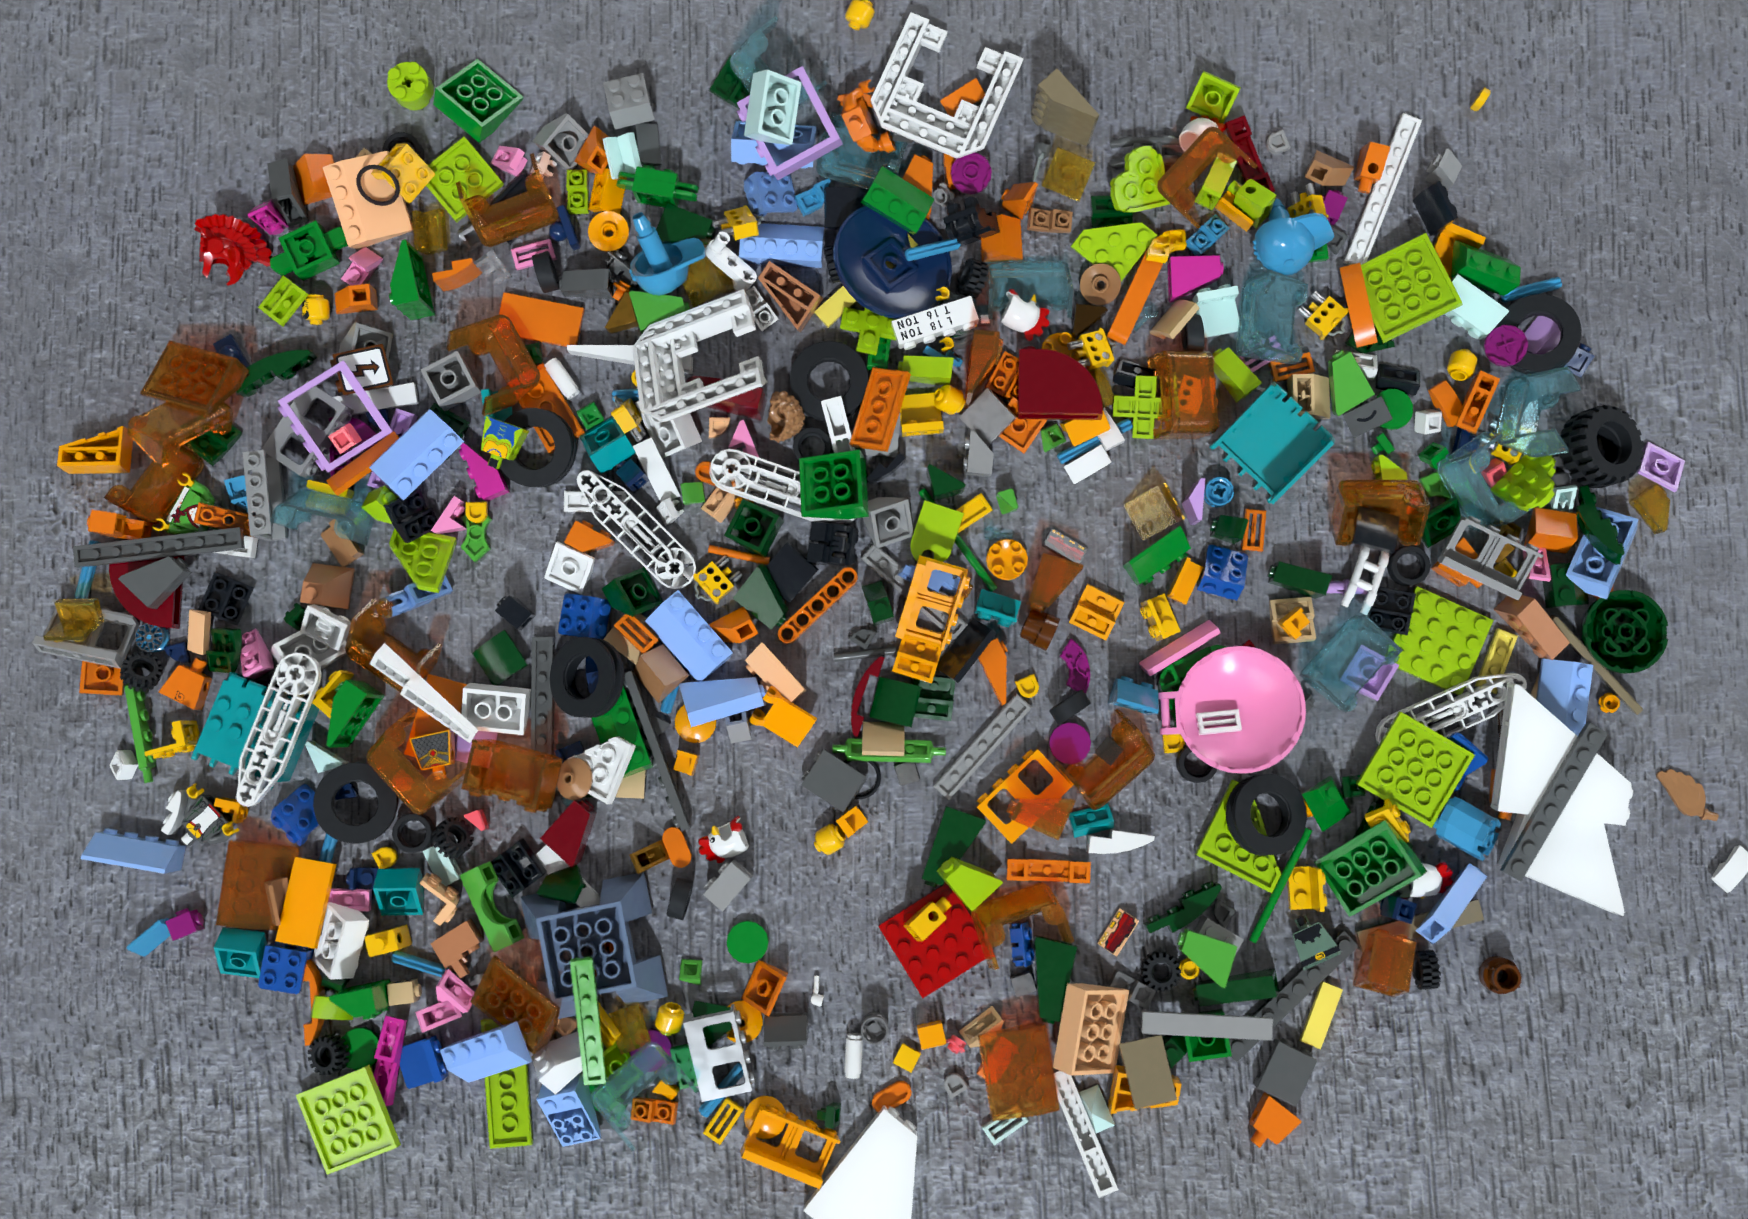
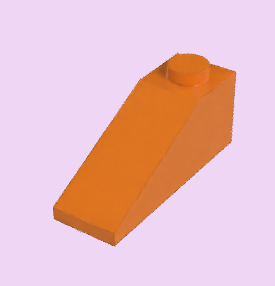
[1001,182,1038,220]
[1456,370,1500,434]
[978,638,1008,706]

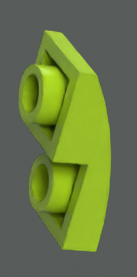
[566,169,589,214]
[310,995,353,1020]

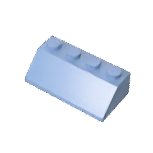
[731,121,817,168]
[739,223,825,268]
[369,409,464,500]
[1566,507,1639,599]
[645,590,733,682]
[1536,659,1593,736]
[81,828,186,874]
[440,1021,532,1083]

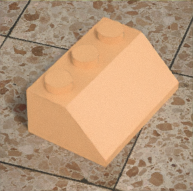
[745,642,806,703]

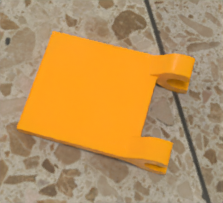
[748,686,817,748]

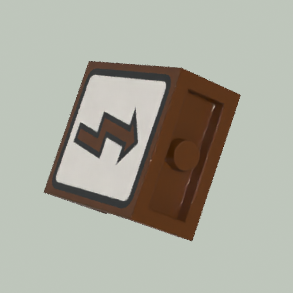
[330,344,394,396]

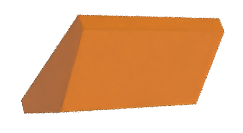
[999,396,1048,454]
[79,656,127,696]

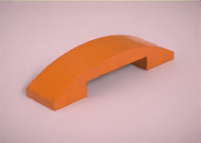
[1339,263,1378,348]
[1006,859,1091,884]
[303,958,326,1046]

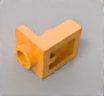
[214,797,248,824]

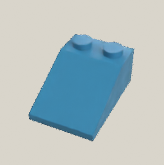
[1108,676,1159,715]

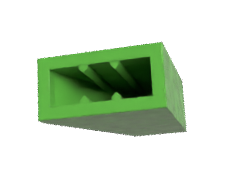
[629,291,690,334]
[1328,350,1375,416]
[1177,928,1238,988]

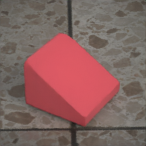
[328,423,362,454]
[1479,458,1507,488]
[463,809,489,831]

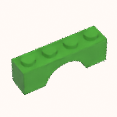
[460,861,525,952]

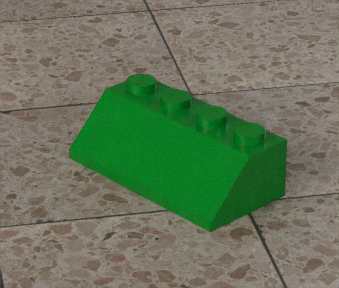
[592,686,653,778]

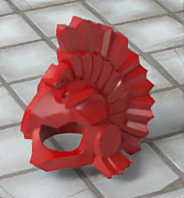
[194,213,272,286]

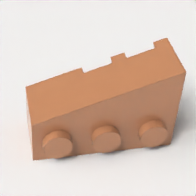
[758,261,823,332]
[1494,595,1570,660]

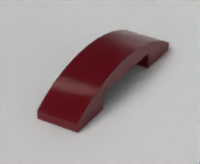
[1225,115,1275,192]
[851,656,885,737]

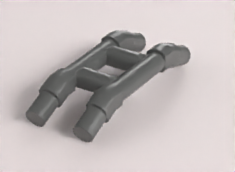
[1110,135,1185,168]

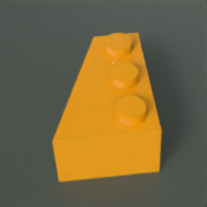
[57,426,134,474]
[1108,1065,1182,1114]

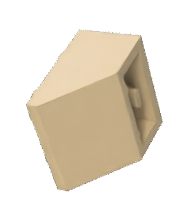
[1287,374,1330,419]

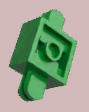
[616,165,699,208]
[270,220,348,281]

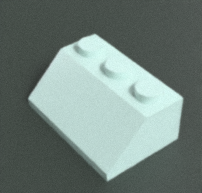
[744,69,802,145]
[1443,274,1509,340]

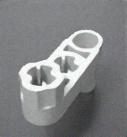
[705,232,757,292]

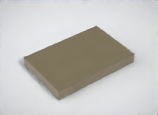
[1119,1035,1177,1110]

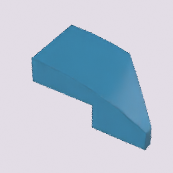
[794,178,831,216]
[922,346,963,367]
[224,475,248,512]

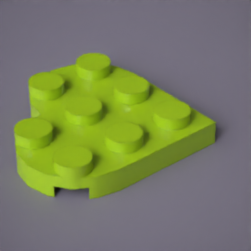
[1110,146,1170,213]
[1490,448,1556,511]

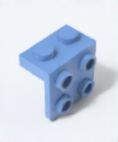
[744,172,797,220]

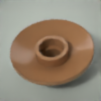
[1080,264,1121,305]
[556,758,593,800]

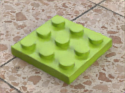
[426,136,504,223]

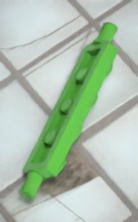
[124,671,157,783]
[833,738,946,763]

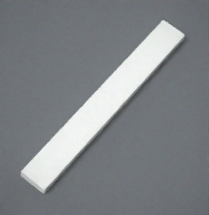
[1343,113,1422,265]

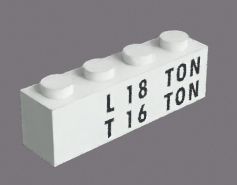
[891,296,979,350]

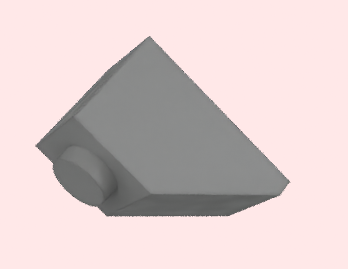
[725,711,752,743]

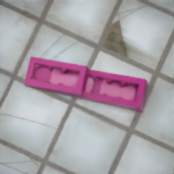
[373,1016,407,1106]

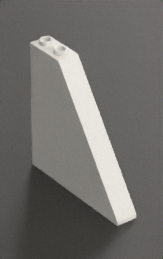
[1491,682,1633,826]
[1497,813,1625,916]
[803,1105,917,1219]

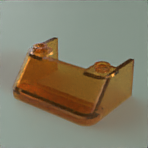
[1157,127,1258,229]
[456,153,558,247]
[447,314,540,416]
[345,598,442,693]
[366,708,469,814]
[1054,708,1155,810]
[971,883,1074,970]

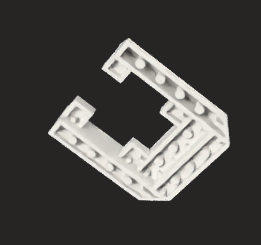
[870,12,1024,159]
[632,289,767,422]

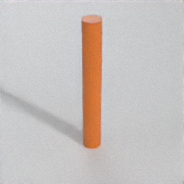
[708,545,770,565]

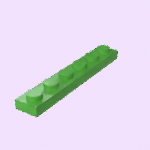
[570,957,607,1085]

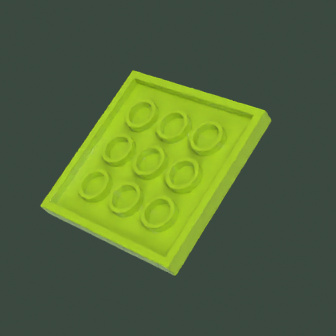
[1361,233,1463,343]
[1385,586,1494,696]
[1356,711,1475,828]
[296,1065,401,1175]

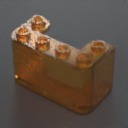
[1147,351,1220,439]
[1330,480,1430,546]
[462,739,563,813]

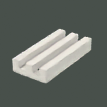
[1196,709,1242,735]

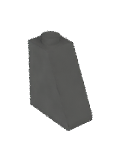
[267,158,309,226]
[559,269,615,300]
[118,556,192,609]

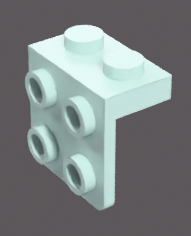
[1192,284,1241,338]

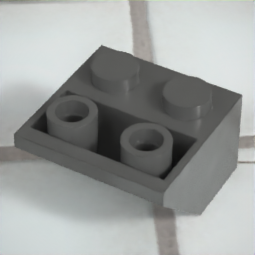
[764,1012,808,1050]

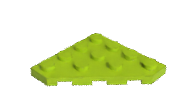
[1195,780,1281,893]

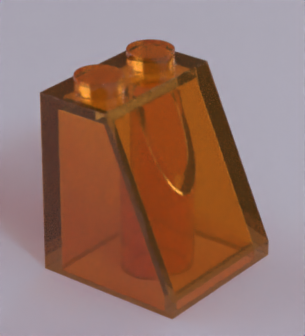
[1025,553,1084,612]
[1006,797,1075,840]
[1353,929,1416,997]

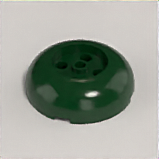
[1581,590,1668,674]

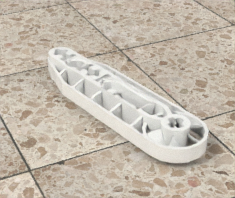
[709,449,856,523]
[577,470,697,589]
[236,653,322,806]
[1375,673,1527,745]

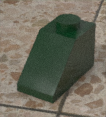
[1209,515,1249,544]
[1162,1035,1187,1069]

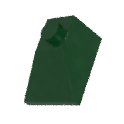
[602,567,664,617]

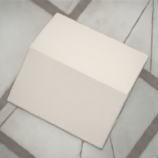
[544,541,595,595]

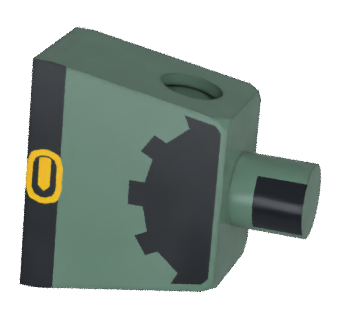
[1292,915,1341,970]

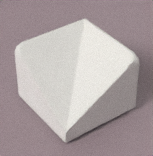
[1414,409,1442,434]
[109,750,138,780]

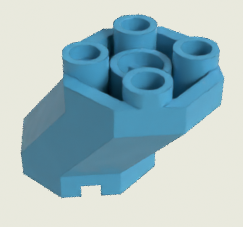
[1433,797,1501,861]

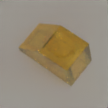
[1629,484,1670,534]

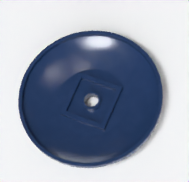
[833,206,952,319]

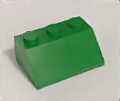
[860,166,934,235]
[1451,240,1521,296]
[1123,526,1191,586]
[329,979,391,1020]

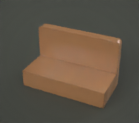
[321,518,364,567]
[264,876,288,926]

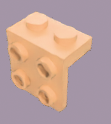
[420,873,461,926]

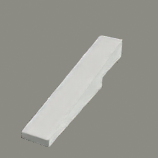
[567,345,693,374]
[370,643,478,743]
[1048,1071,1118,1198]

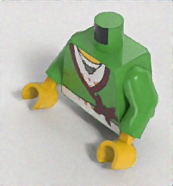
[152,472,219,535]

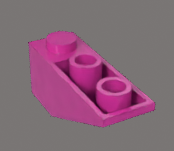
[247,199,289,235]
[459,442,510,502]

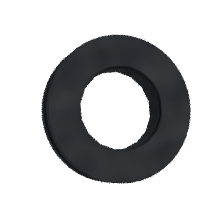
[1498,294,1582,376]
[790,341,868,422]
[500,408,577,488]
[550,637,624,718]
[313,763,398,844]
[1226,774,1307,856]

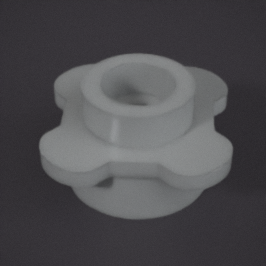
[933,182,955,207]

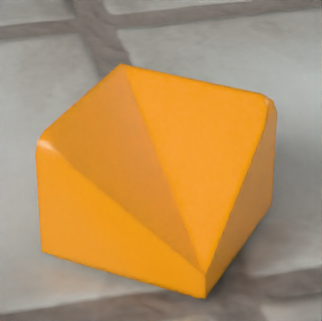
[652,1076,679,1101]

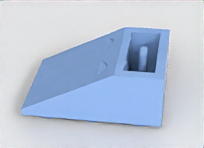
[537,1074,601,1147]

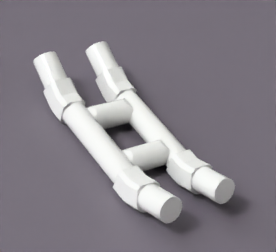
[1340,546,1389,615]

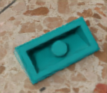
[1068,803,1114,838]

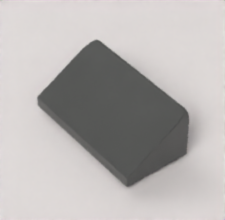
[636,123,662,167]

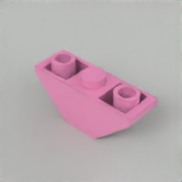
[240,628,274,679]

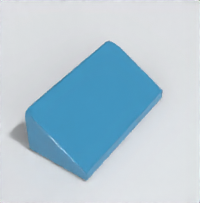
[127,918,171,956]

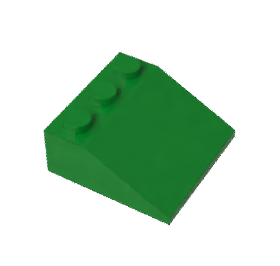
[433,59,523,143]
[389,239,435,321]
[799,449,869,519]
[326,680,385,748]

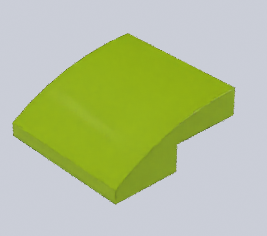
[258,276,309,327]

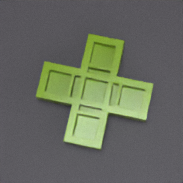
[840,307,897,355]
[1113,375,1177,439]

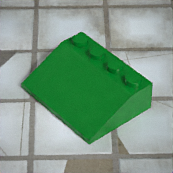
[1314,820,1427,917]

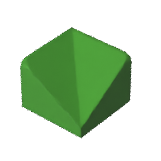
[996,488,1018,514]

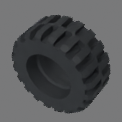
[1559,405,1644,488]

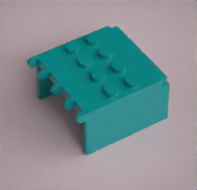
[1210,381,1335,504]
[191,672,319,790]

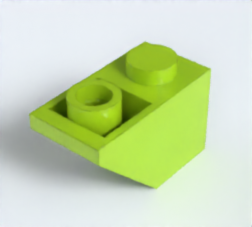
[1371,455,1410,499]
[361,485,398,524]

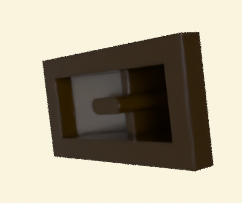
[1071,304,1108,339]

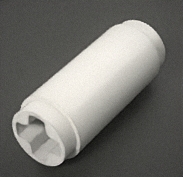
[544,358,580,400]
[844,1033,863,1079]

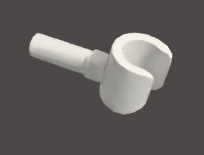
[811,976,824,1006]

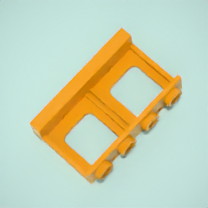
[895,555,970,651]
[976,749,1072,844]
[740,1104,840,1189]

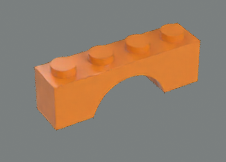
[87,510,153,540]

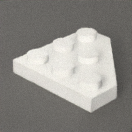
[568,737,636,804]

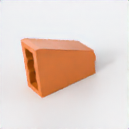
[902,154,933,221]

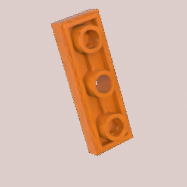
[193,502,254,537]

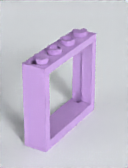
[737,66,843,180]
[278,360,393,472]

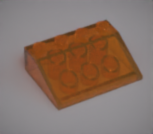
[964,329,1003,409]
[140,341,249,414]
[216,839,300,930]
[470,955,560,1054]
[978,1022,1060,1121]

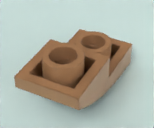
[1027,208,1073,233]

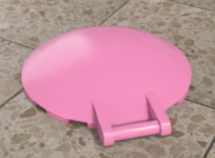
[1158,646,1306,774]

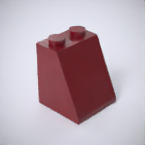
[540,799,597,867]

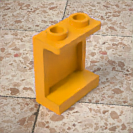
[1433,223,1486,280]

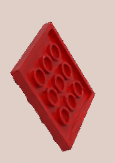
[878,883,994,998]

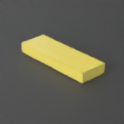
[1475,628,1518,694]
[1299,981,1343,1049]

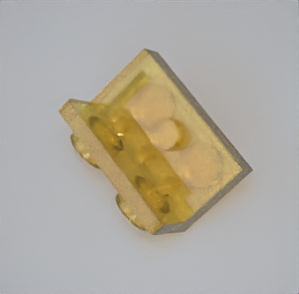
[412,208,448,255]
[608,1003,651,1055]

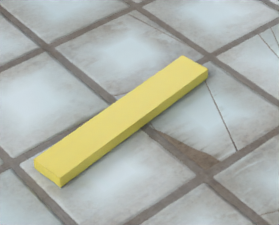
[814,234,918,328]

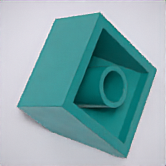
[579,417,636,474]
[373,868,424,916]
[214,927,267,978]

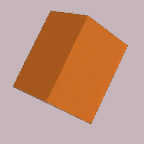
[293,154,335,205]
[981,214,1023,262]
[1524,507,1578,554]
[741,960,788,1016]

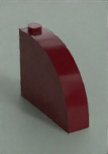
[1018,346,1103,420]
[686,376,767,421]
[109,556,185,629]

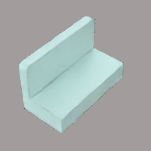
[603,132,642,179]
[423,846,462,886]

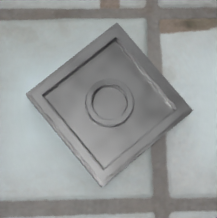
[959,388,1017,446]

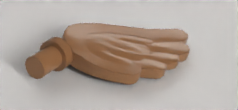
[1656,769,1719,821]

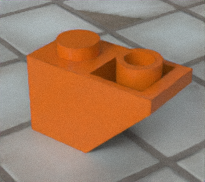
[575,126,609,175]
[334,284,378,314]
[564,520,615,554]
[708,607,759,643]

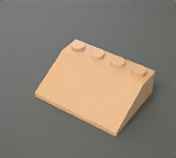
[323,151,414,250]
[1053,983,1129,1076]

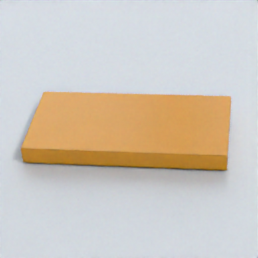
[275,857,337,949]

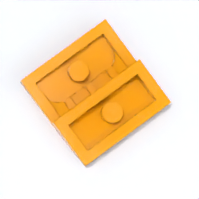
[1069,583,1125,640]
[892,634,942,684]

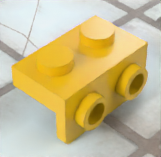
[1365,799,1411,843]

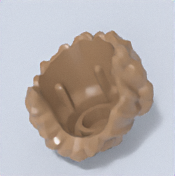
[767,391,805,443]

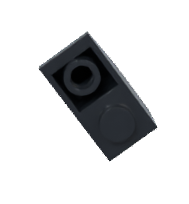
[495,595,536,630]

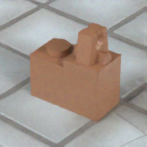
[430,919,484,978]

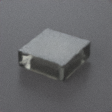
[1094,736,1124,766]

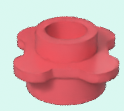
[946,1035,966,1054]

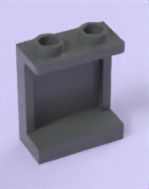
[801,750,868,813]
[1253,1038,1318,1107]

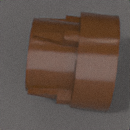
[1019,609,1060,651]
[1479,956,1521,994]

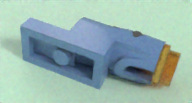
[897,561,973,599]
[375,575,453,618]

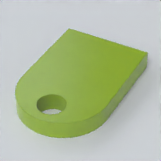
[911,500,964,562]

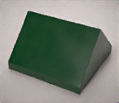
[926,463,966,501]
[1411,496,1461,548]

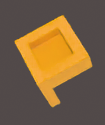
[1277,606,1310,640]
[673,750,700,776]
[836,805,868,838]
[917,1020,946,1050]

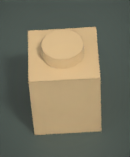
[387,978,422,1006]

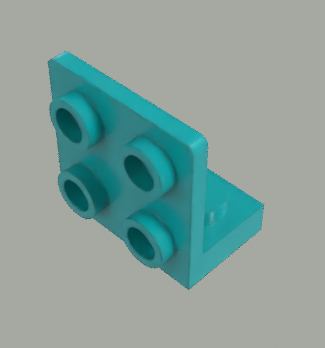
[974,589,1021,628]

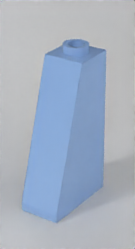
[679,677,765,727]
[1416,863,1487,944]

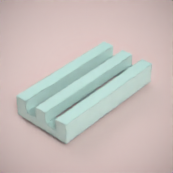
[982,1102,1029,1145]

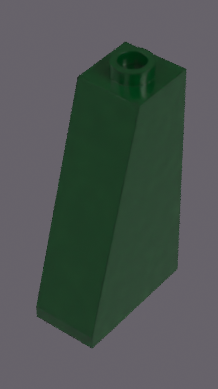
[921,806,986,888]
[1033,935,1077,1024]
[1193,968,1279,1006]

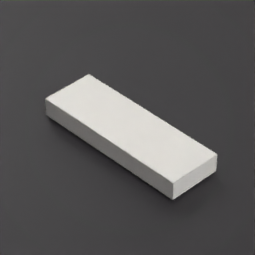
[564,491,627,512]

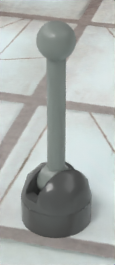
[1032,142,1051,182]

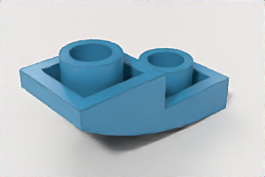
[1186,214,1230,256]

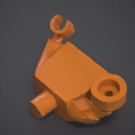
[841,79,897,153]

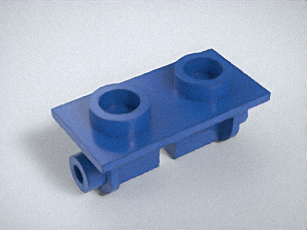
[1009,922,1034,967]

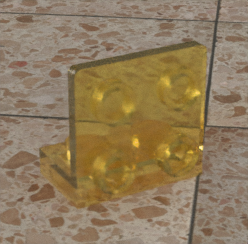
[683,256,735,308]
[1124,482,1185,540]
[43,598,104,642]

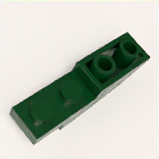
[233,350,317,397]
[1576,485,1624,565]
[1143,881,1222,933]

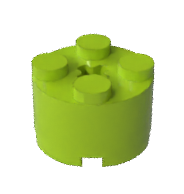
[387,62,434,110]

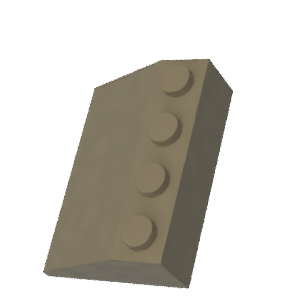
[1031,68,1099,146]

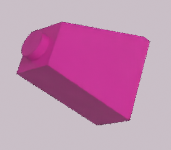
[1167,255,1224,302]

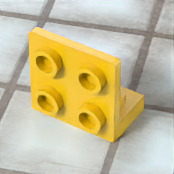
[371,144,435,203]
[900,392,944,437]
[1140,593,1181,641]
[312,670,354,718]
[144,720,200,759]
[1287,866,1327,912]

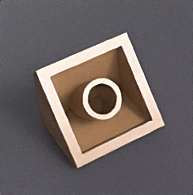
[634,644,689,703]

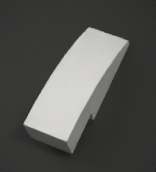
[821,396,855,453]
[633,437,681,502]
[1086,829,1155,854]

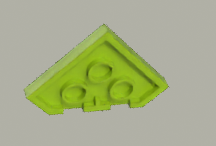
[1070,222,1157,281]
[389,528,457,593]

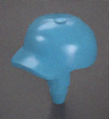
[1253,198,1334,276]
[629,212,706,296]

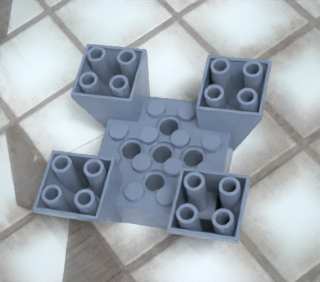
[521,872,668,1022]

